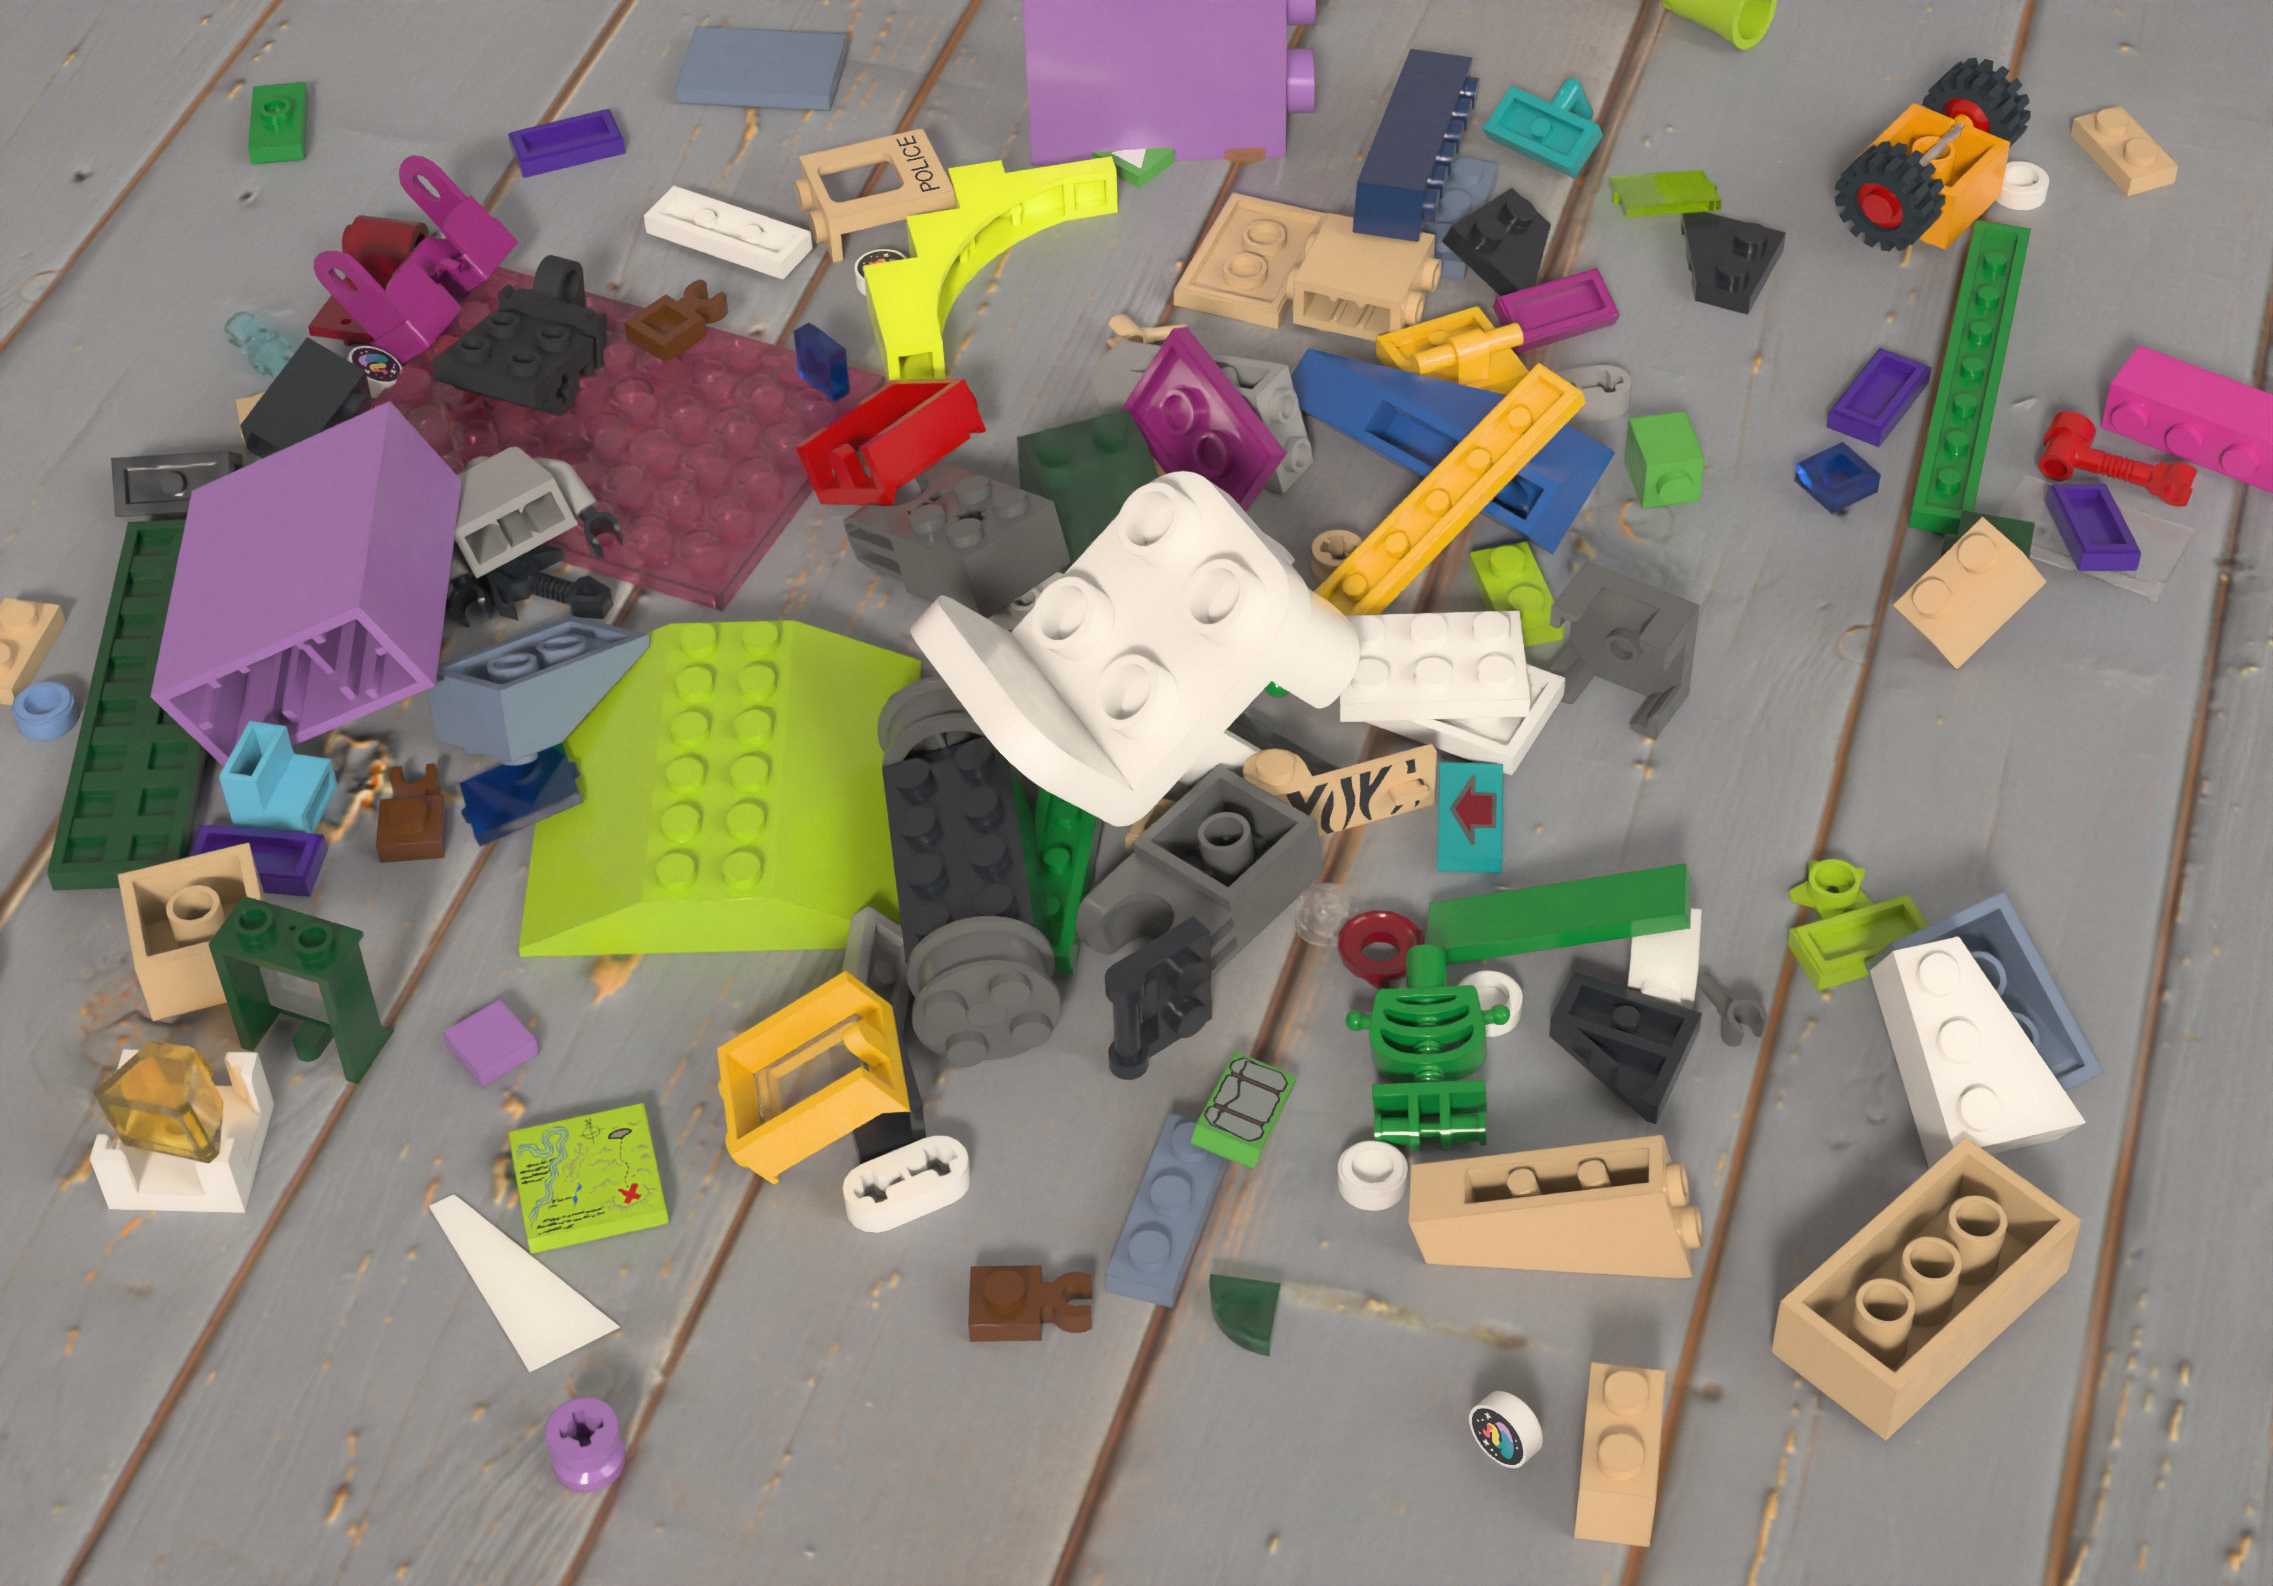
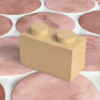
[1893,517,2046,670]
[1574,1362,1666,1547]

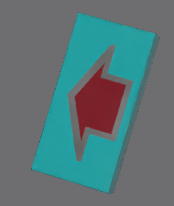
[1437,762,1503,873]

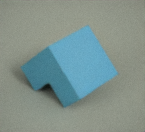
[219,721,338,834]

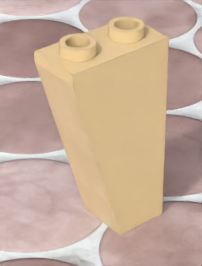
[1408,1135,1704,1279]

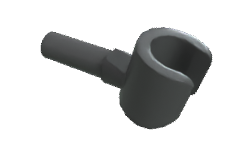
[1696,972,1767,1047]

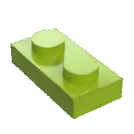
[1468,542,1564,647]

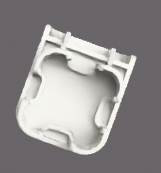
[910,471,1360,827]

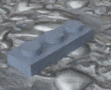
[1423,157,1498,280]
[1105,1113,1229,1308]

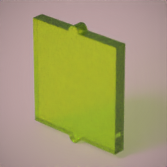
[1609,170,1721,218]

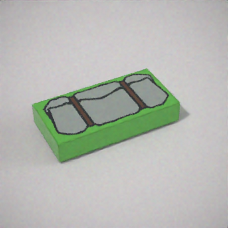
[1190,1051,1297,1169]

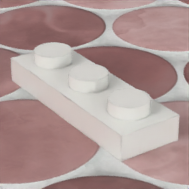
[644,186,813,279]

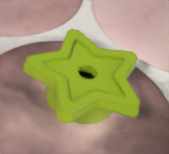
[1789,859,1874,920]

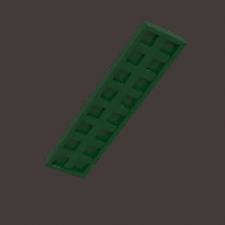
[47,520,208,891]

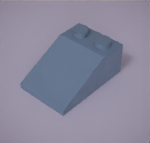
[427,616,650,765]
[1864,891,2103,1091]

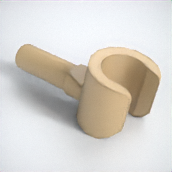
[1106,314,1187,348]

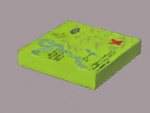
[508,1103,669,1254]

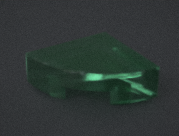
[1209,1274,1281,1357]

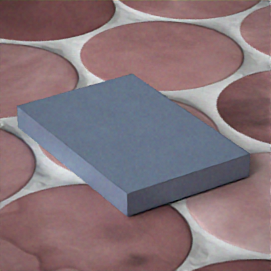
[675,26,848,111]

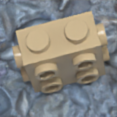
[1286,213,1442,342]

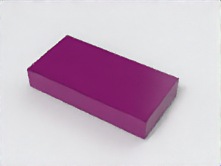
[1493,268,1620,354]

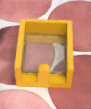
[717,971,911,1185]

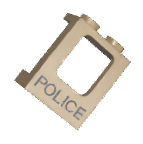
[794,128,956,263]

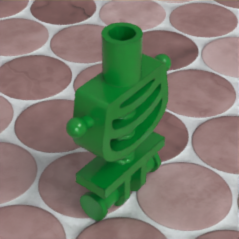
[1345,944,1510,1152]

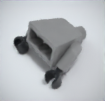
[448,446,623,627]

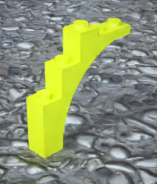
[863,156,1118,382]

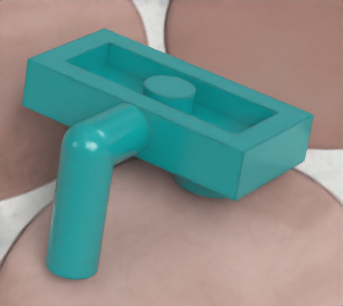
[1482,78,1603,179]

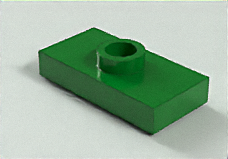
[248,82,309,164]

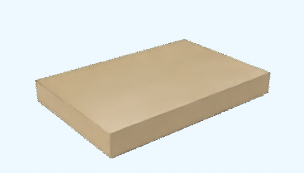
[1174,193,1328,329]

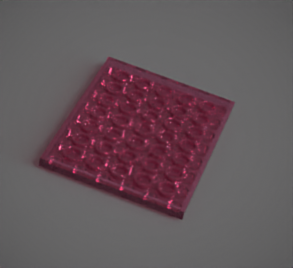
[368,267,885,612]

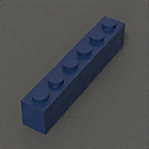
[1352,49,1480,242]

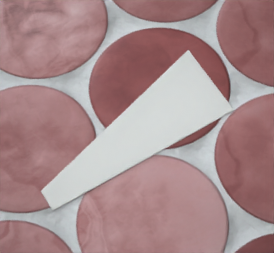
[429,1194,620,1372]

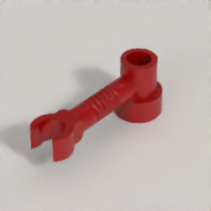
[2038,411,2197,507]

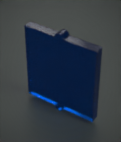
[459,743,583,847]

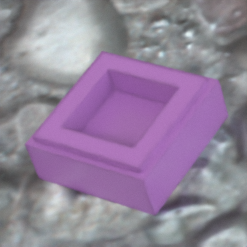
[443,999,539,1087]

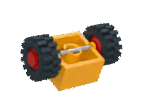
[1834,58,2031,252]

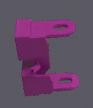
[313,155,518,365]

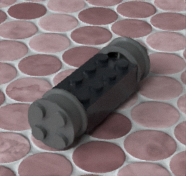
[877,675,1061,1067]

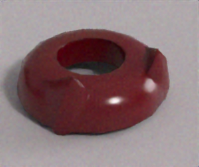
[1338,910,1424,990]

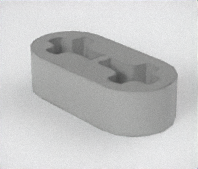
[1552,365,1632,426]

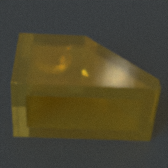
[93,1040,224,1164]

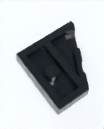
[1442,188,1551,296]
[1681,207,1786,315]
[1549,971,1702,1124]

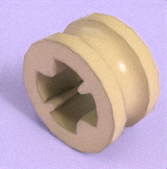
[1311,529,1363,584]

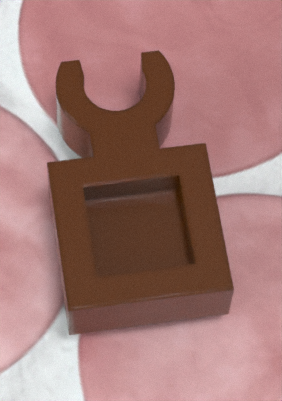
[624,279,729,363]
[376,763,447,863]
[968,1265,1092,1342]

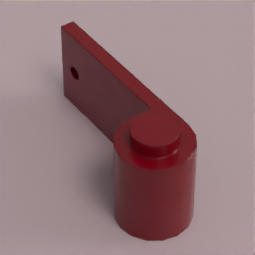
[308,215,430,346]

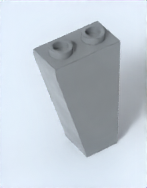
[1088,340,1314,494]

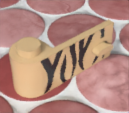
[1243,743,1437,837]

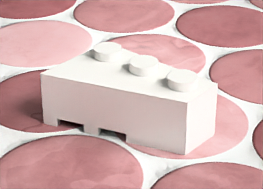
[1870,937,2086,1169]

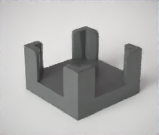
[1548,561,1700,740]

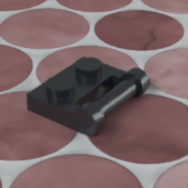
[1105,916,1212,1080]

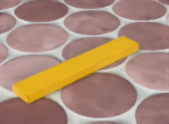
[1314,363,1586,616]

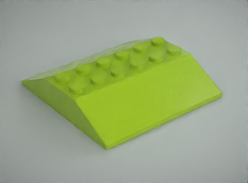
[518,620,922,957]

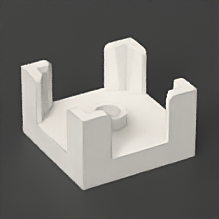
[90,1049,274,1213]

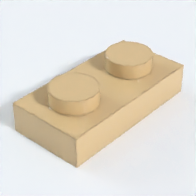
[2070,106,2178,196]
[0,597,66,705]

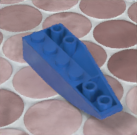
[1291,348,1615,555]

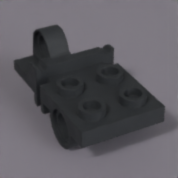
[433,255,608,416]

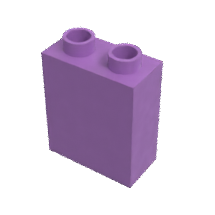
[1022,0,1316,165]
[150,401,462,767]

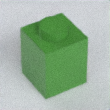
[1624,411,1705,509]

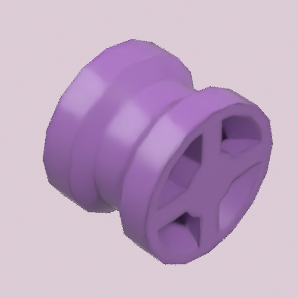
[545,1397,626,1492]

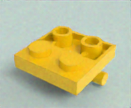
[1376,306,1529,395]

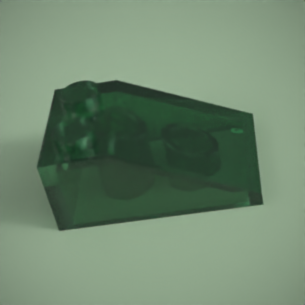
[1017,409,1159,574]

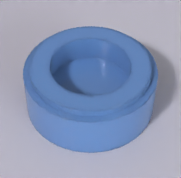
[12,682,79,740]

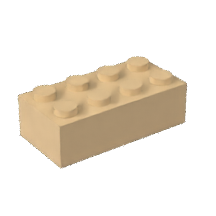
[1771,1137,2082,1441]

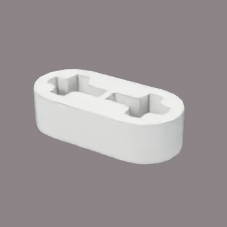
[843,1135,971,1233]

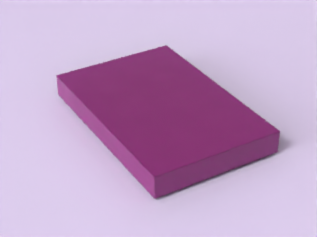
[1119,327,1287,512]

